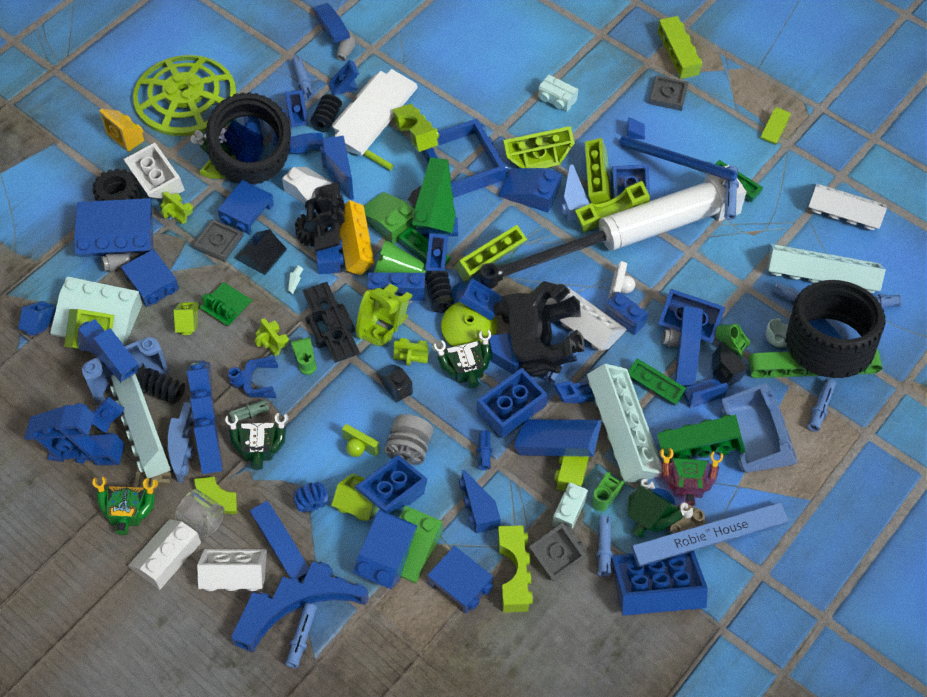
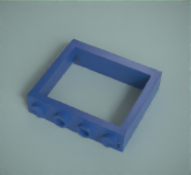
[421,119,508,198]

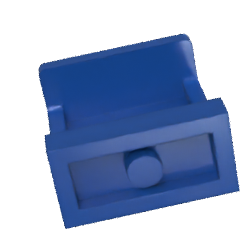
[218,180,274,235]
[121,249,179,307]
[427,546,494,614]

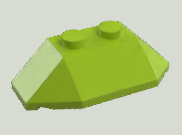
[503,126,575,168]

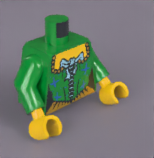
[93,476,158,535]

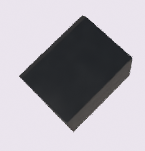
[235,229,287,275]

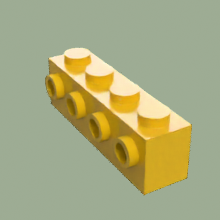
[340,200,375,276]

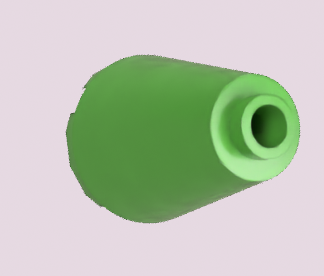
[374,240,426,273]

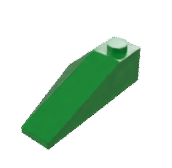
[412,157,456,234]

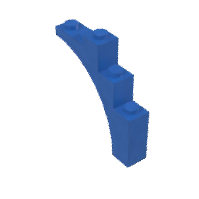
[187,360,223,474]
[231,561,369,652]

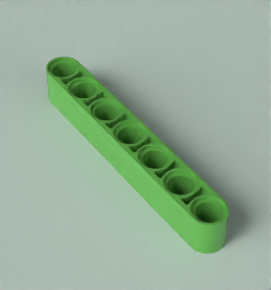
[748,349,883,378]

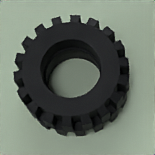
[92,168,142,201]

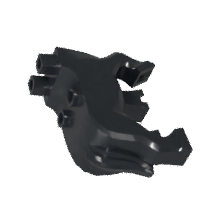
[494,281,584,377]

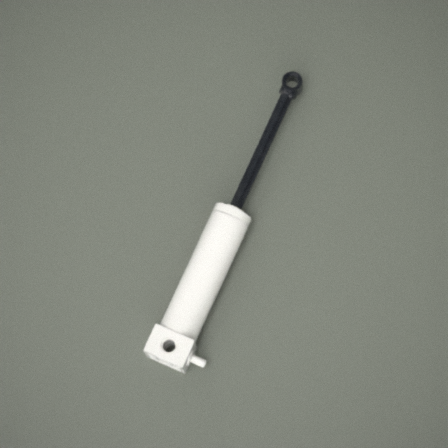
[480,165,746,289]

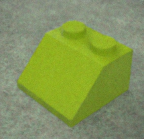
[64,309,114,349]
[331,473,379,521]

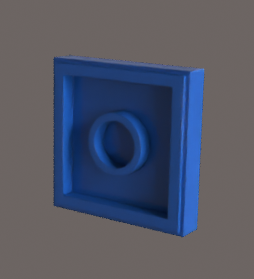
[459,278,502,320]

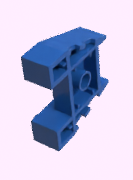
[24,403,125,466]

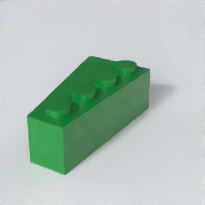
[657,414,746,462]

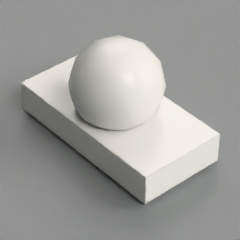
[608,261,635,300]

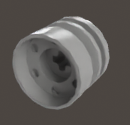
[384,414,433,465]

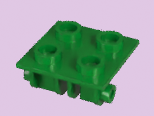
[199,282,252,326]

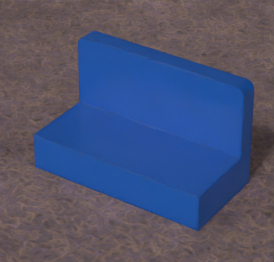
[683,378,729,408]

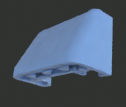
[82,337,169,403]
[721,383,798,473]

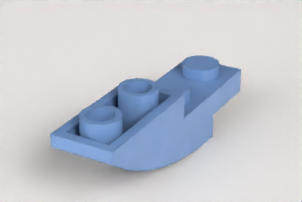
[168,402,194,483]

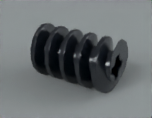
[310,94,342,133]
[426,271,454,313]
[141,368,185,404]

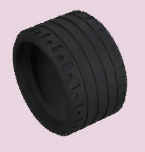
[206,92,291,185]
[785,280,886,378]

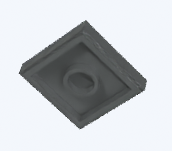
[648,75,689,111]
[193,219,244,262]

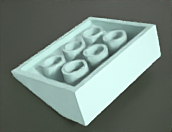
[50,277,143,346]

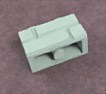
[538,75,578,112]
[552,483,588,529]

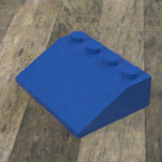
[74,198,154,257]
[611,551,708,616]

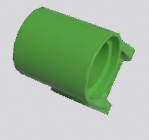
[716,324,750,359]
[291,337,317,375]
[592,471,626,512]

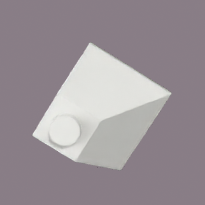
[282,167,333,204]

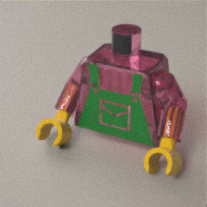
[659,448,723,506]

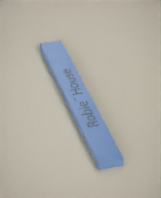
[631,502,789,567]

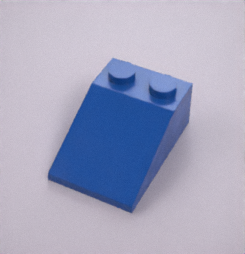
[320,135,354,200]
[610,164,651,201]
[498,168,562,213]
[355,455,428,513]
[353,510,418,589]

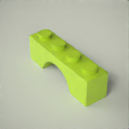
[392,103,439,152]
[575,181,650,233]
[498,525,533,613]

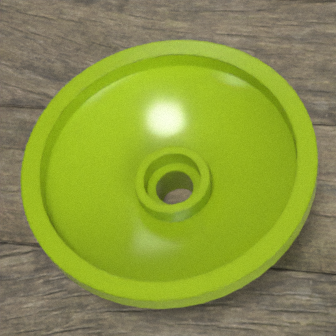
[441,302,498,347]

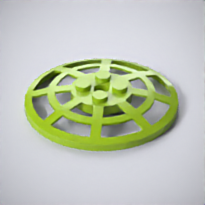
[133,55,237,136]

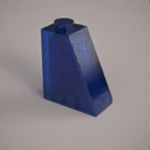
[224,120,264,163]

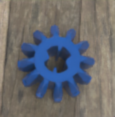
[293,482,328,513]

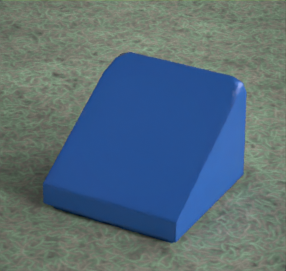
[627,118,645,139]

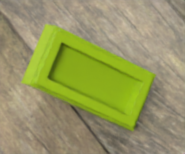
[342,424,380,457]

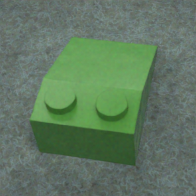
[364,192,416,244]
[399,505,443,584]

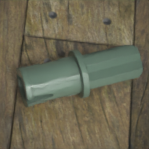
[229,399,270,423]

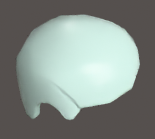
[765,318,788,348]

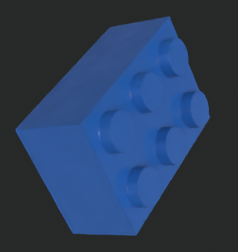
[476,368,548,438]

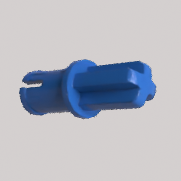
[477,430,492,470]

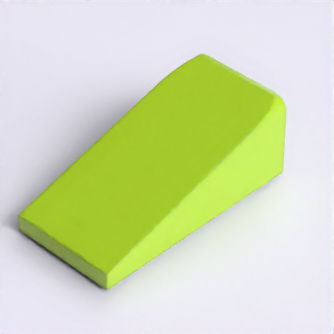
[760,107,791,145]

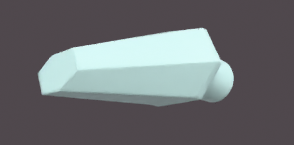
[288,265,304,294]

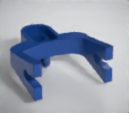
[228,356,278,398]

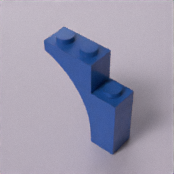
[77,319,139,383]

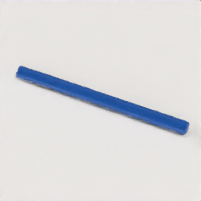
[619,136,738,181]

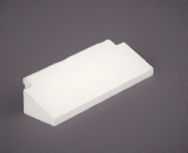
[332,69,418,156]

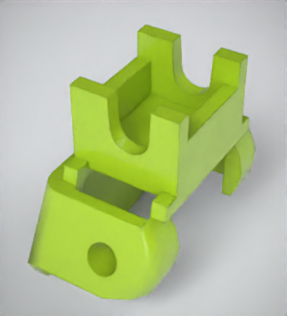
[356,284,412,346]

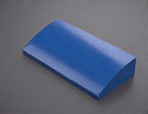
[514,419,602,457]

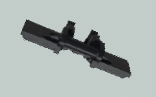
[304,182,345,252]
[302,282,360,363]

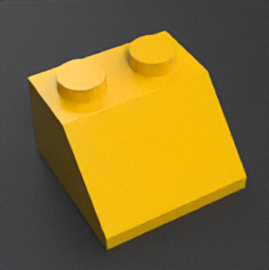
[99,109,144,152]

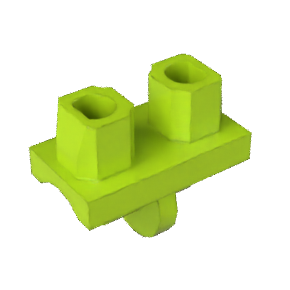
[160,191,193,224]
[254,318,289,356]
[393,338,429,366]

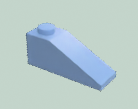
[561,165,589,221]

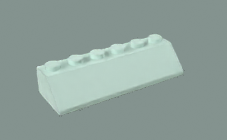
[768,244,886,293]
[587,364,664,483]
[110,374,171,478]

